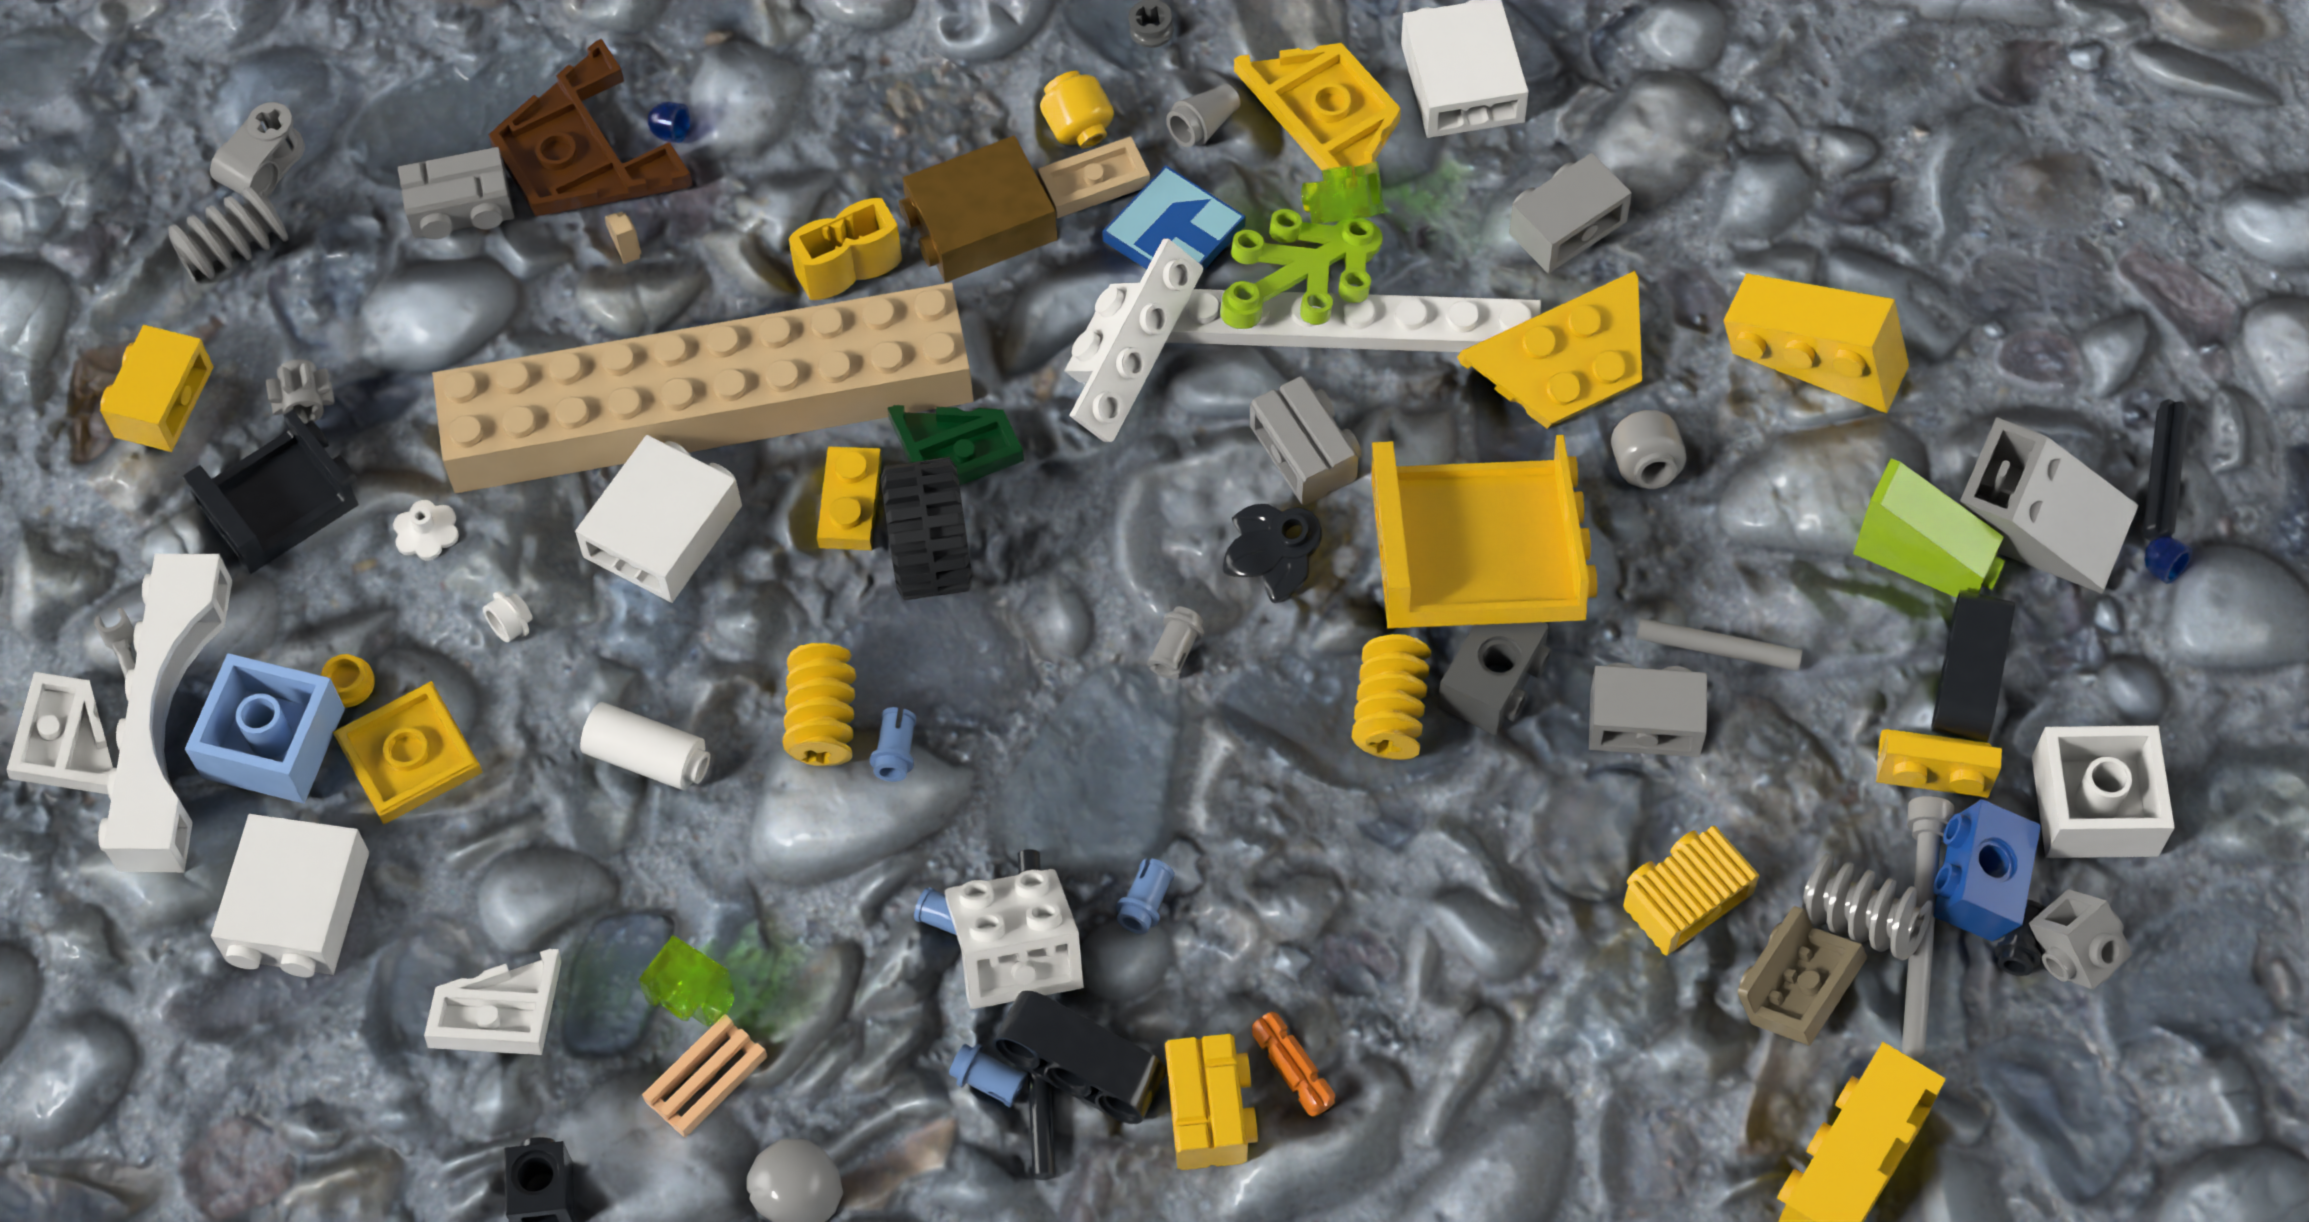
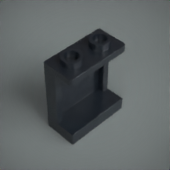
[182,409,359,574]

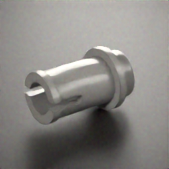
[1147,606,1204,680]

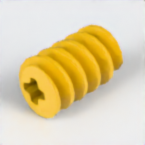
[1351,634,1431,760]
[782,643,856,766]

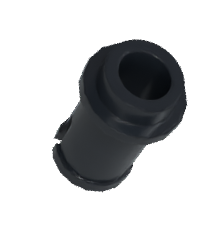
[1995,899,2046,976]

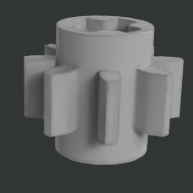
[266,359,334,424]

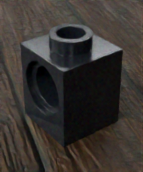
[504,1137,575,1222]

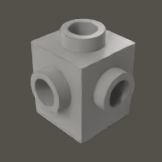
[2029,889,2133,989]

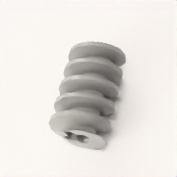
[169,187,289,284]
[1802,853,1933,961]

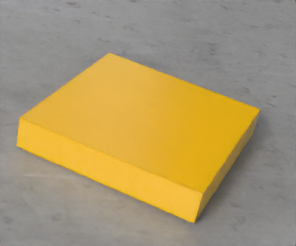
[333,681,483,825]

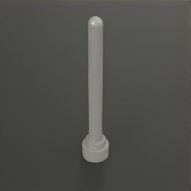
[1902,796,1954,1060]

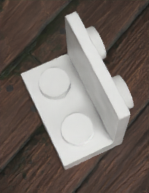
[945,869,1084,1010]

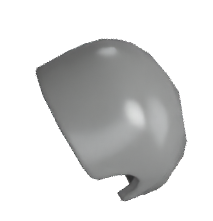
[747,1138,843,1222]

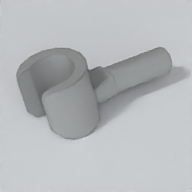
[94,607,135,679]

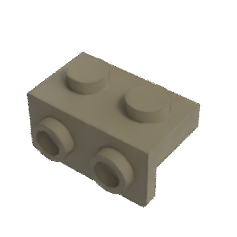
[1738,906,1867,1046]

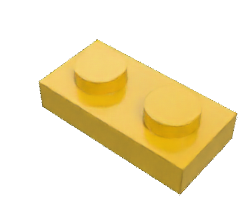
[817,446,882,551]

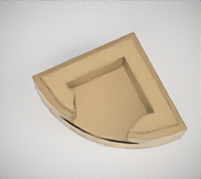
[605,212,641,264]

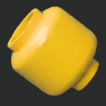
[1040,70,1114,149]

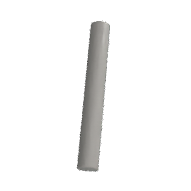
[1636,618,1802,671]

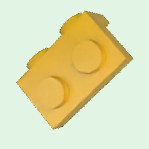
[1876,729,2002,798]

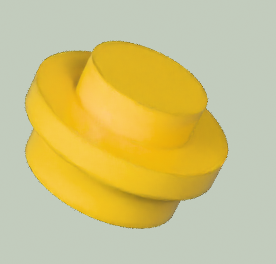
[320,654,375,708]

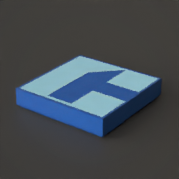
[1102,165,1246,271]

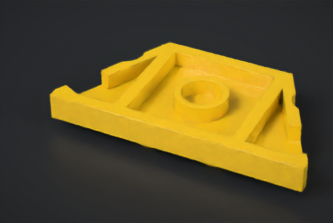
[1234,43,1401,199]
[1457,271,1642,429]

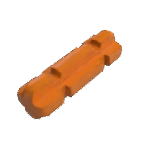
[1252,1011,1335,1117]

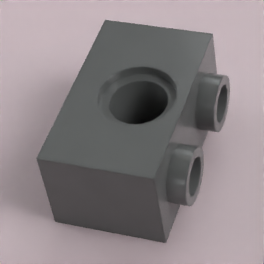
[1437,622,1552,736]

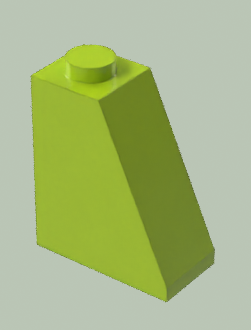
[1853,458,2006,598]

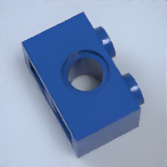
[1933,799,2041,942]

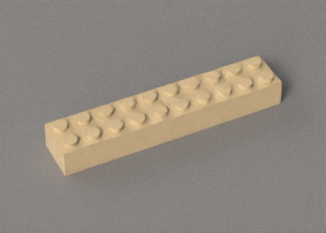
[432,282,974,494]

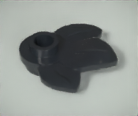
[1223,504,1322,604]

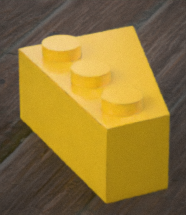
[1723,273,1909,413]
[1777,1041,1946,1222]

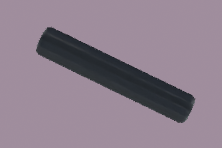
[2143,399,2188,543]

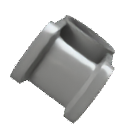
[210,102,305,197]

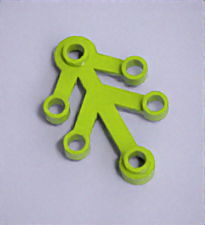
[1220,209,1383,329]

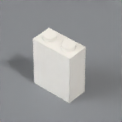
[1401,0,1528,138]
[575,435,742,603]
[211,814,369,977]

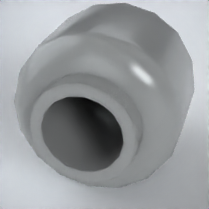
[1611,410,1686,489]

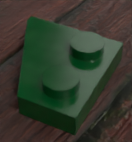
[887,405,1024,486]

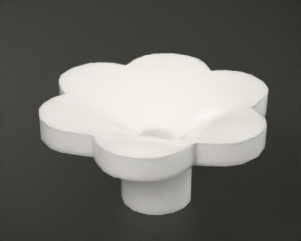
[393,500,459,561]

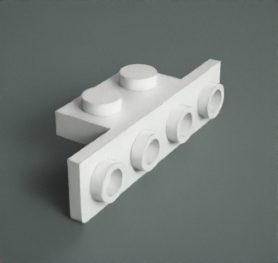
[1064,239,1203,442]

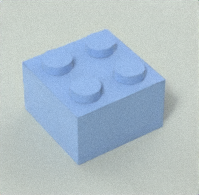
[185,653,345,804]

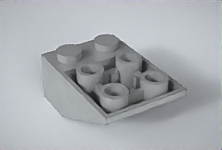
[1959,417,2139,594]

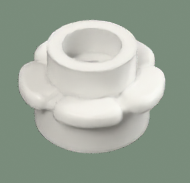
[483,591,532,642]

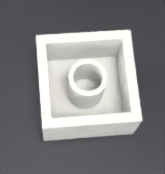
[2032,726,2174,858]

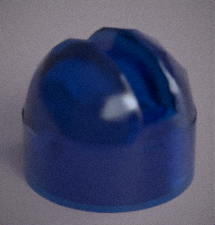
[647,101,690,143]
[2144,537,2193,584]

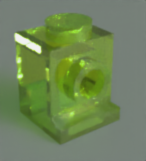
[1301,161,1385,224]
[638,935,735,1027]

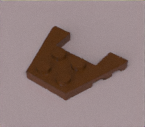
[488,38,693,216]

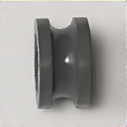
[1128,0,1174,48]

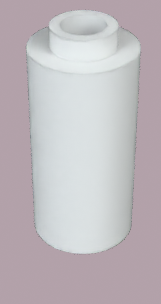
[580,702,710,790]

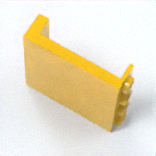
[1371,435,1598,628]

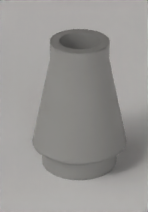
[1166,83,1241,147]

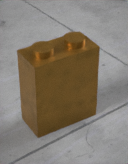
[899,135,1057,283]

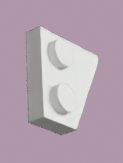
[7,672,113,794]
[424,949,561,1055]

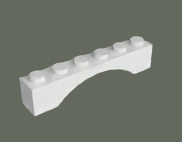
[98,553,232,873]

